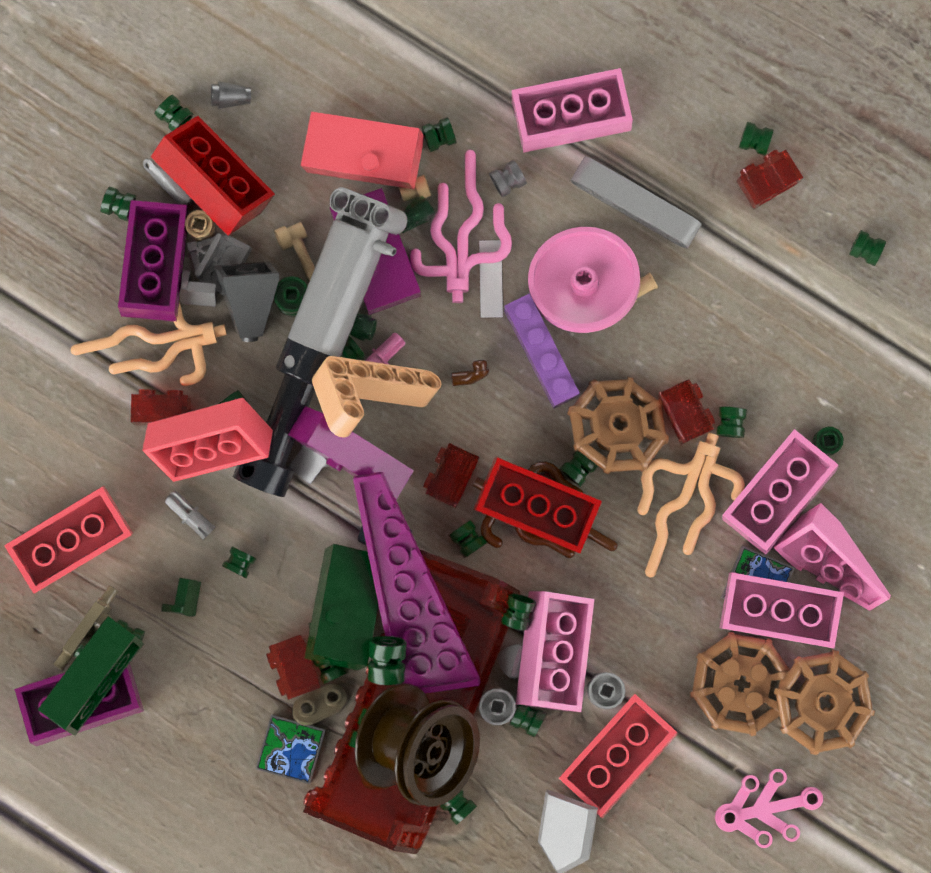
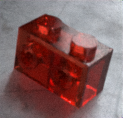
[131,389,191,425]
[266,634,322,700]

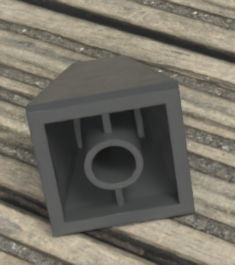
[214,261,279,342]

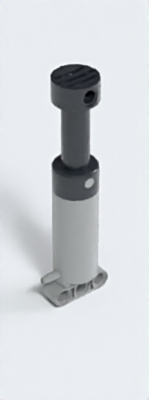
[233,187,407,497]

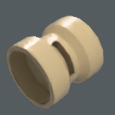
[185,210,215,242]

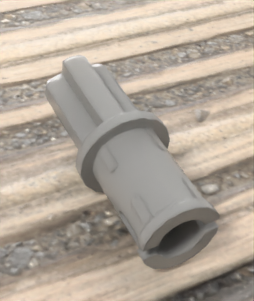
[165,491,215,540]

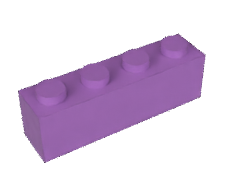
[504,293,580,409]

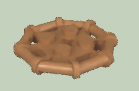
[567,377,669,475]
[690,631,790,737]
[774,650,875,755]

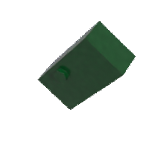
[304,544,379,670]
[38,616,144,736]

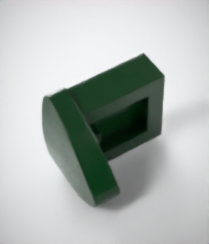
[161,578,201,617]

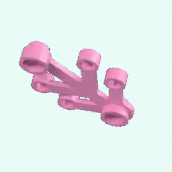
[715,769,823,848]

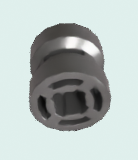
[489,160,527,198]

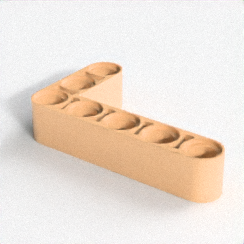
[312,356,442,437]

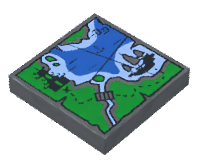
[721,546,795,599]
[256,714,326,784]

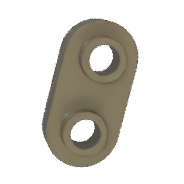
[292,684,347,726]

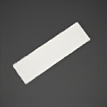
[479,240,503,318]

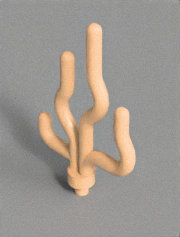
[71,302,227,386]
[637,432,745,578]

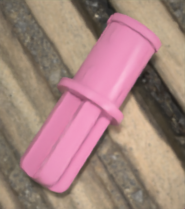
[365,333,405,364]

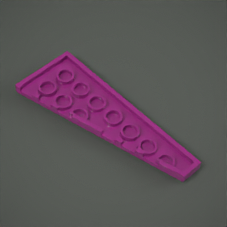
[353,472,480,693]

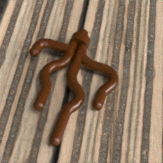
[472,461,618,558]

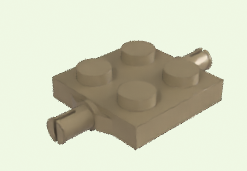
[54,585,119,671]

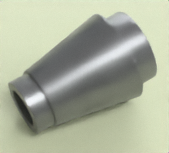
[211,81,251,109]

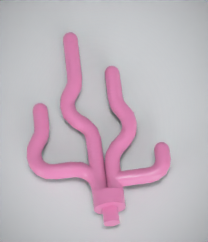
[410,150,512,303]

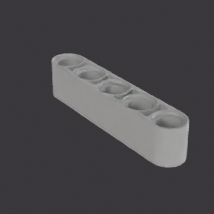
[570,156,702,249]

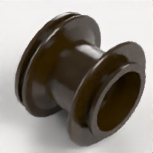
[355,683,480,807]

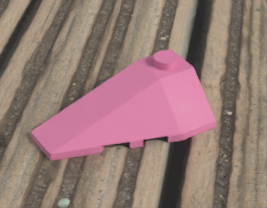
[773,503,891,611]

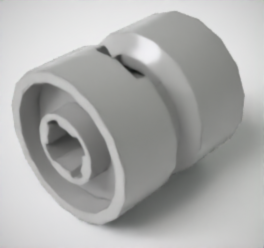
[587,672,625,709]
[479,688,516,725]

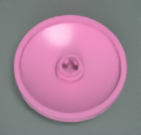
[528,227,640,333]

